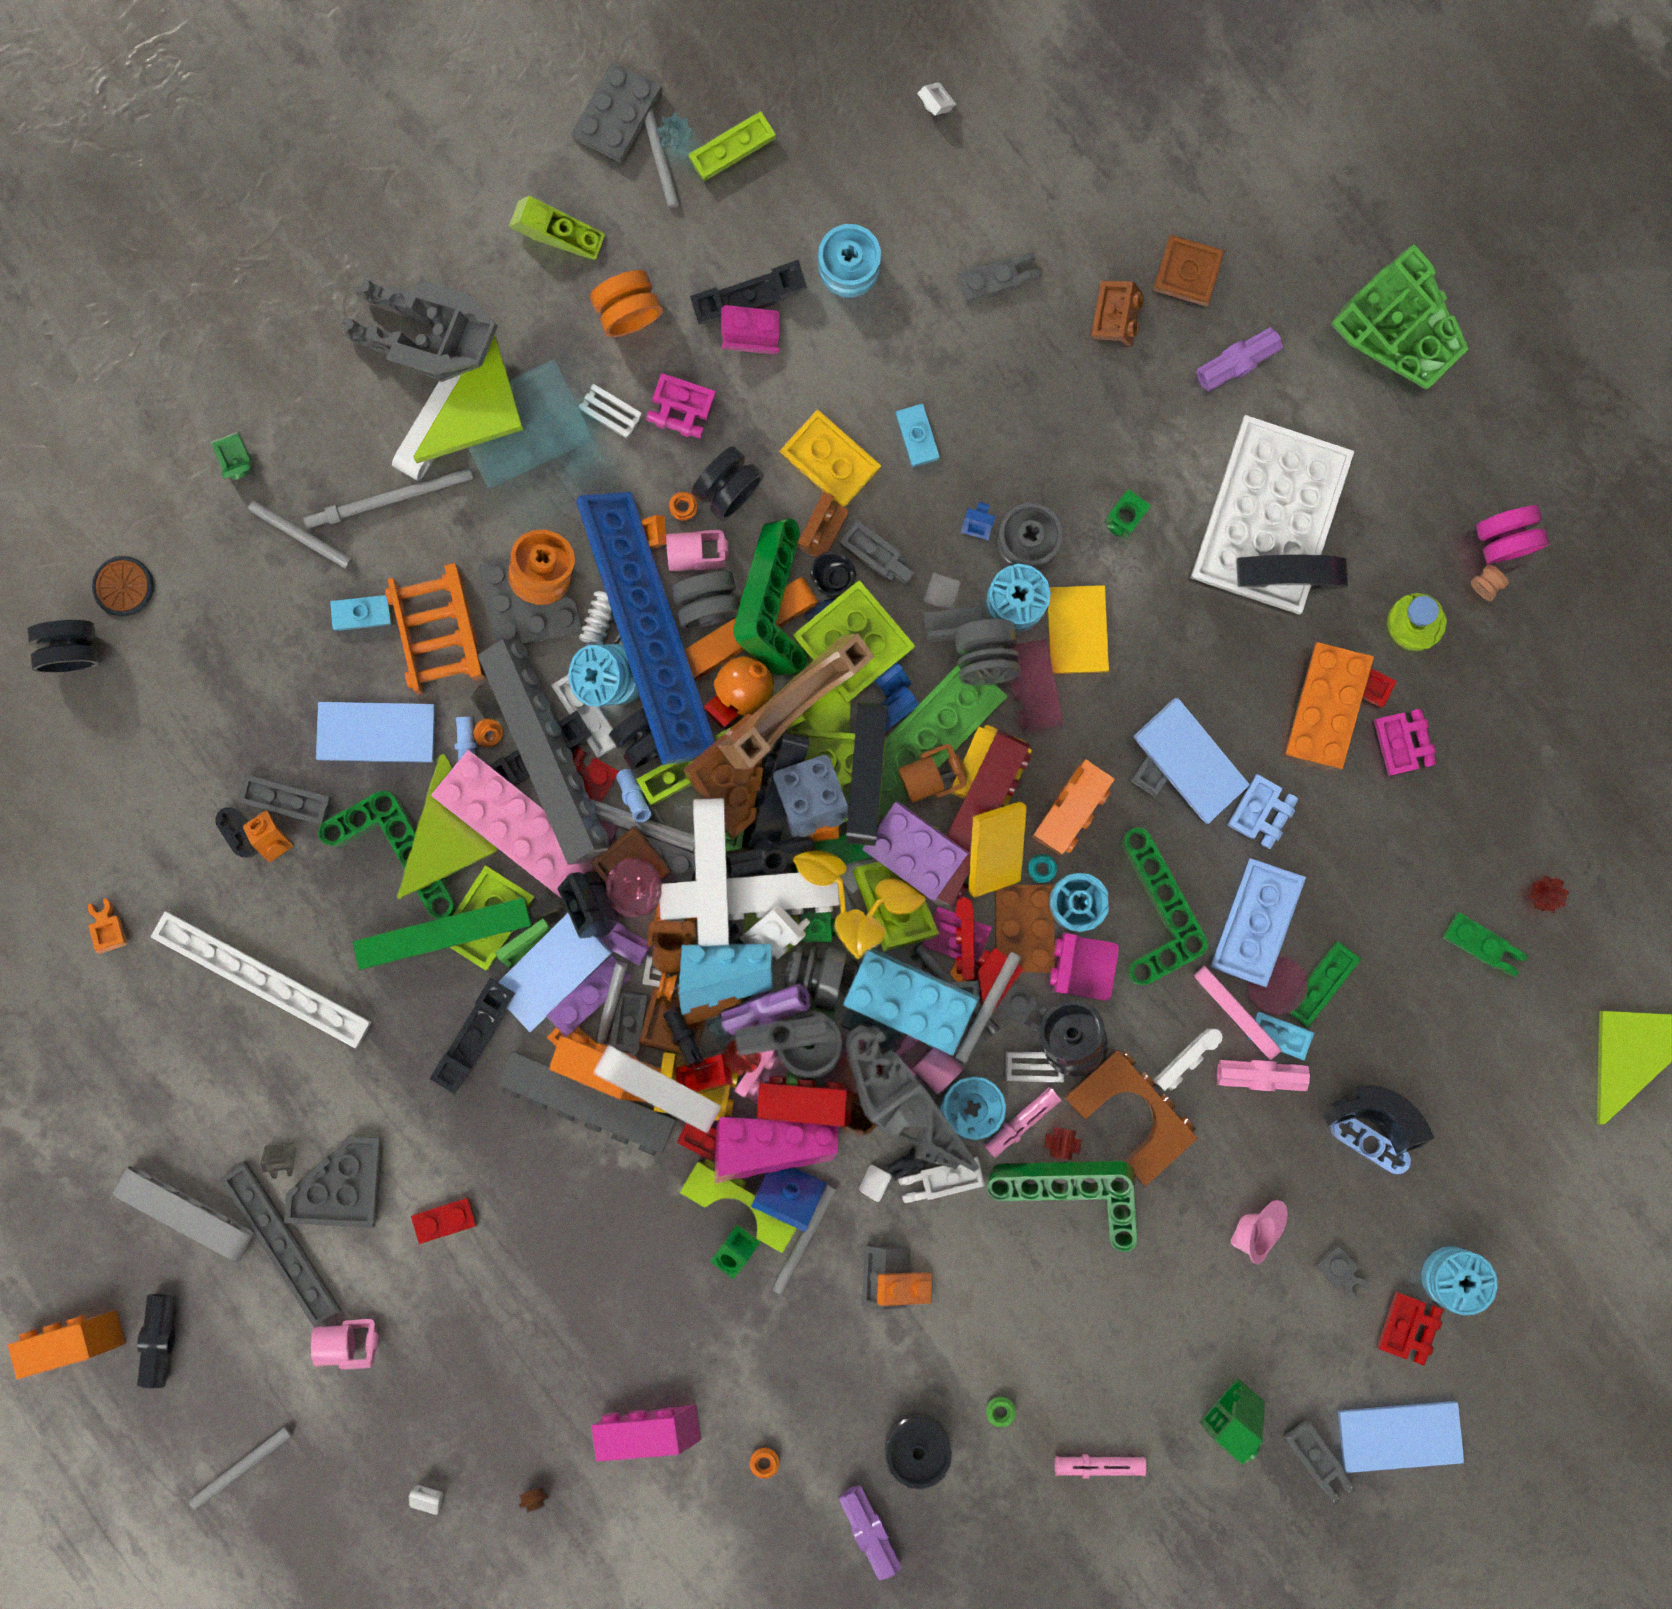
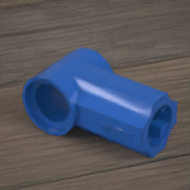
[880,686,919,732]

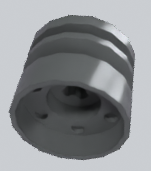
[954,619,1021,686]
[784,941,847,1011]

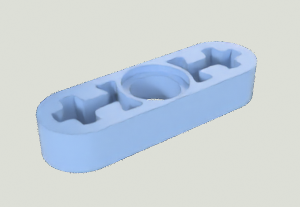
[1331,1119,1411,1174]

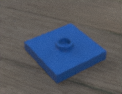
[751,1167,826,1232]

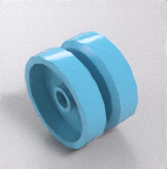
[818,224,881,298]

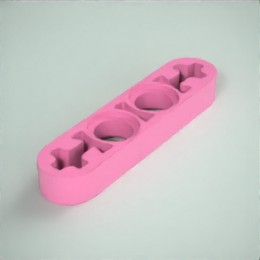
[1193,964,1282,1060]

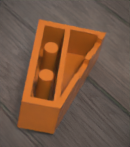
[1031,759,1115,856]
[549,1033,662,1102]
[7,1309,126,1379]

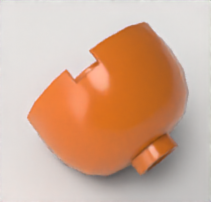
[714,656,774,716]

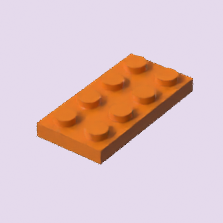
[1285,642,1374,769]

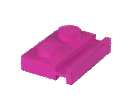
[721,305,779,355]
[923,906,992,967]

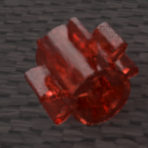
[1529,875,1569,913]
[724,1039,761,1076]
[1044,1127,1082,1160]

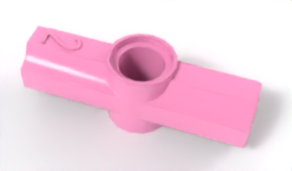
[1216,1060,1310,1091]

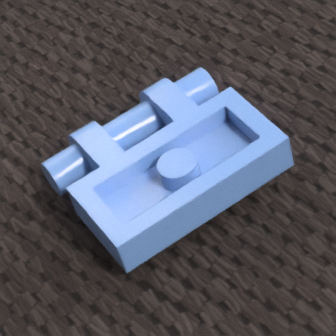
[1227,774,1299,850]

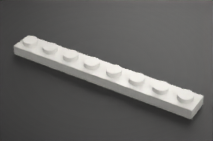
[151,911,372,1048]

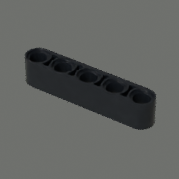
[846,702,887,846]
[741,729,809,861]

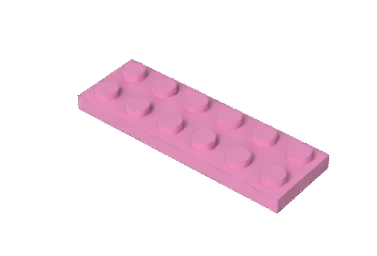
[431,750,597,899]

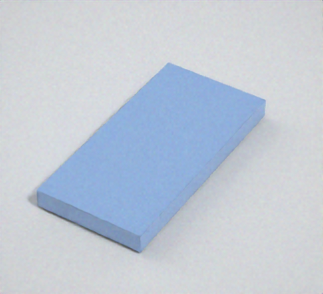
[1133,698,1250,824]
[316,702,436,763]
[1211,858,1306,988]
[499,913,613,1032]
[1338,1401,1464,1473]

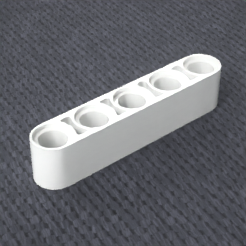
[392,375,461,481]
[693,799,729,946]
[593,1045,722,1133]

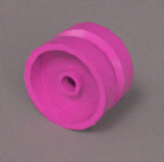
[1475,505,1550,564]

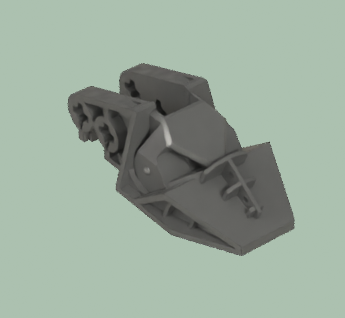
[342,279,498,382]
[844,1024,980,1172]

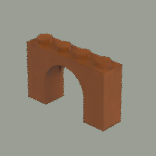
[1063,1049,1198,1186]

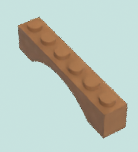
[718,633,874,769]

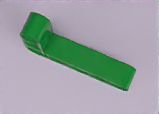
[733,518,807,676]
[318,791,458,919]
[1121,827,1208,985]
[987,1161,1138,1252]

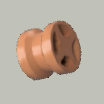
[1471,564,1509,601]

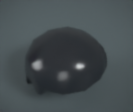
[810,551,857,597]

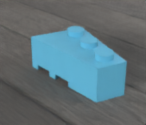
[679,944,773,1015]

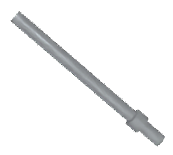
[304,468,473,529]

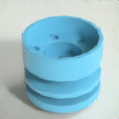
[986,564,1051,632]
[569,644,640,706]
[940,1077,1006,1141]
[1421,1246,1498,1315]

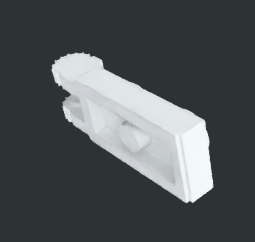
[1153,1028,1223,1091]
[898,1156,985,1203]

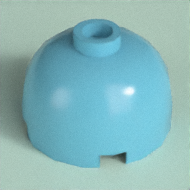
[1049,873,1109,932]

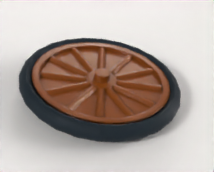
[92,556,153,616]

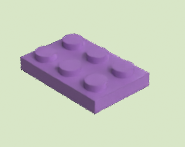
[862,801,969,901]

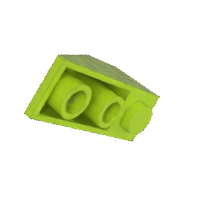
[509,196,605,260]

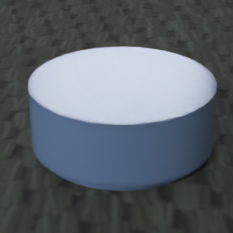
[1407,596,1439,626]

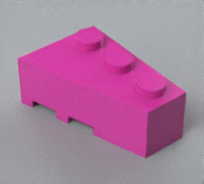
[591,1404,701,1462]

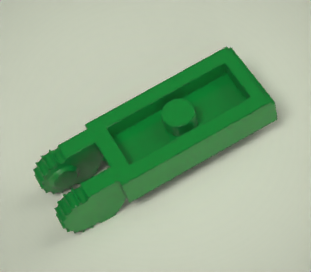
[1442,912,1528,978]

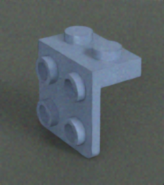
[773,755,848,837]

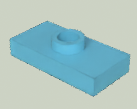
[895,403,940,468]
[330,595,392,631]
[1248,1012,1314,1060]

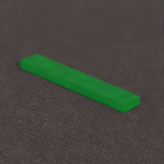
[352,897,532,970]

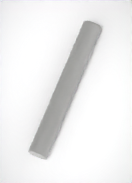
[595,961,627,1044]

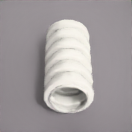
[579,591,613,645]

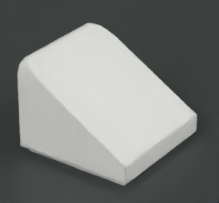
[859,1165,891,1202]
[409,1485,444,1515]

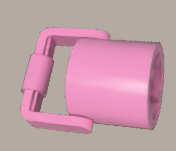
[666,530,729,572]
[896,1035,964,1094]
[311,1319,379,1369]

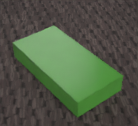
[495,918,552,968]

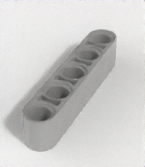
[113,1166,254,1261]

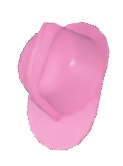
[1231,1200,1288,1264]

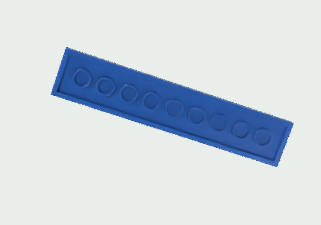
[576,492,715,765]

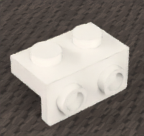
[740,904,810,960]

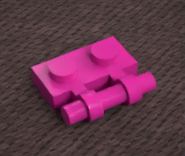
[646,373,716,439]
[1374,708,1437,776]

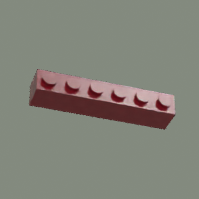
[937,730,1032,906]

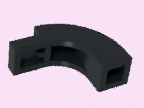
[1323,1085,1435,1155]

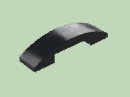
[690,260,807,324]
[1236,554,1348,587]
[488,710,593,786]
[430,978,516,1094]

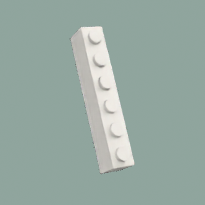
[658,872,839,923]

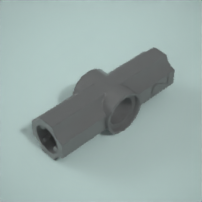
[735,1015,829,1056]

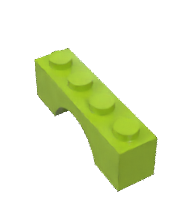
[680,1159,797,1253]

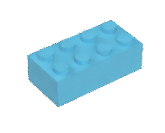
[843,948,980,1055]

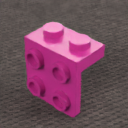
[1049,933,1119,1001]

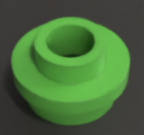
[986,1396,1016,1428]

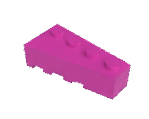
[714,1117,838,1184]

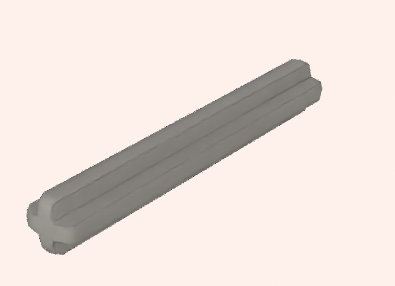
[591,800,695,851]

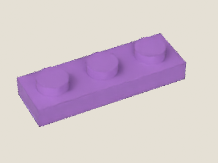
[546,956,632,1036]

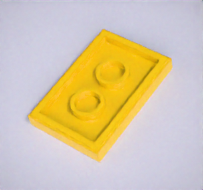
[779,409,881,508]
[1047,585,1109,674]
[968,801,1027,898]

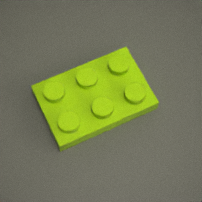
[852,861,939,952]
[450,865,536,971]

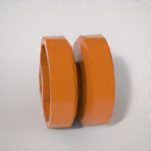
[589,270,663,337]
[508,530,575,605]

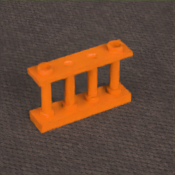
[385,563,486,695]

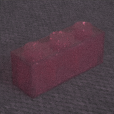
[1011,639,1064,734]

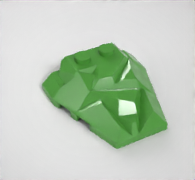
[1330,244,1469,389]

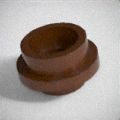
[519,1488,549,1512]

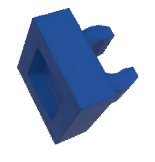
[961,502,996,540]
[875,662,911,699]

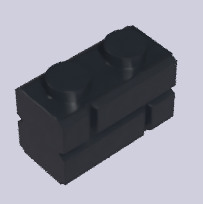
[557,871,619,939]

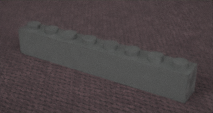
[478,639,611,865]

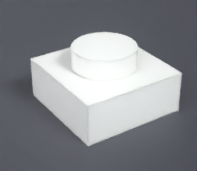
[918,82,956,115]

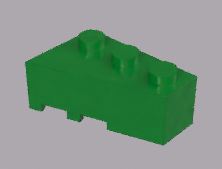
[1199,1378,1265,1465]

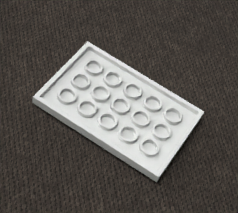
[1190,415,1354,615]

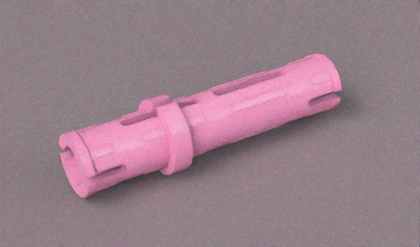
[983,1087,1061,1158]
[1054,1454,1146,1479]

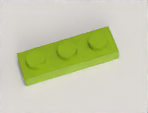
[688,111,776,182]

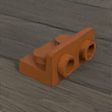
[1091,281,1144,346]
[798,492,849,558]

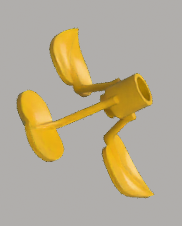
[793,851,925,959]

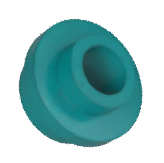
[1028,854,1057,883]

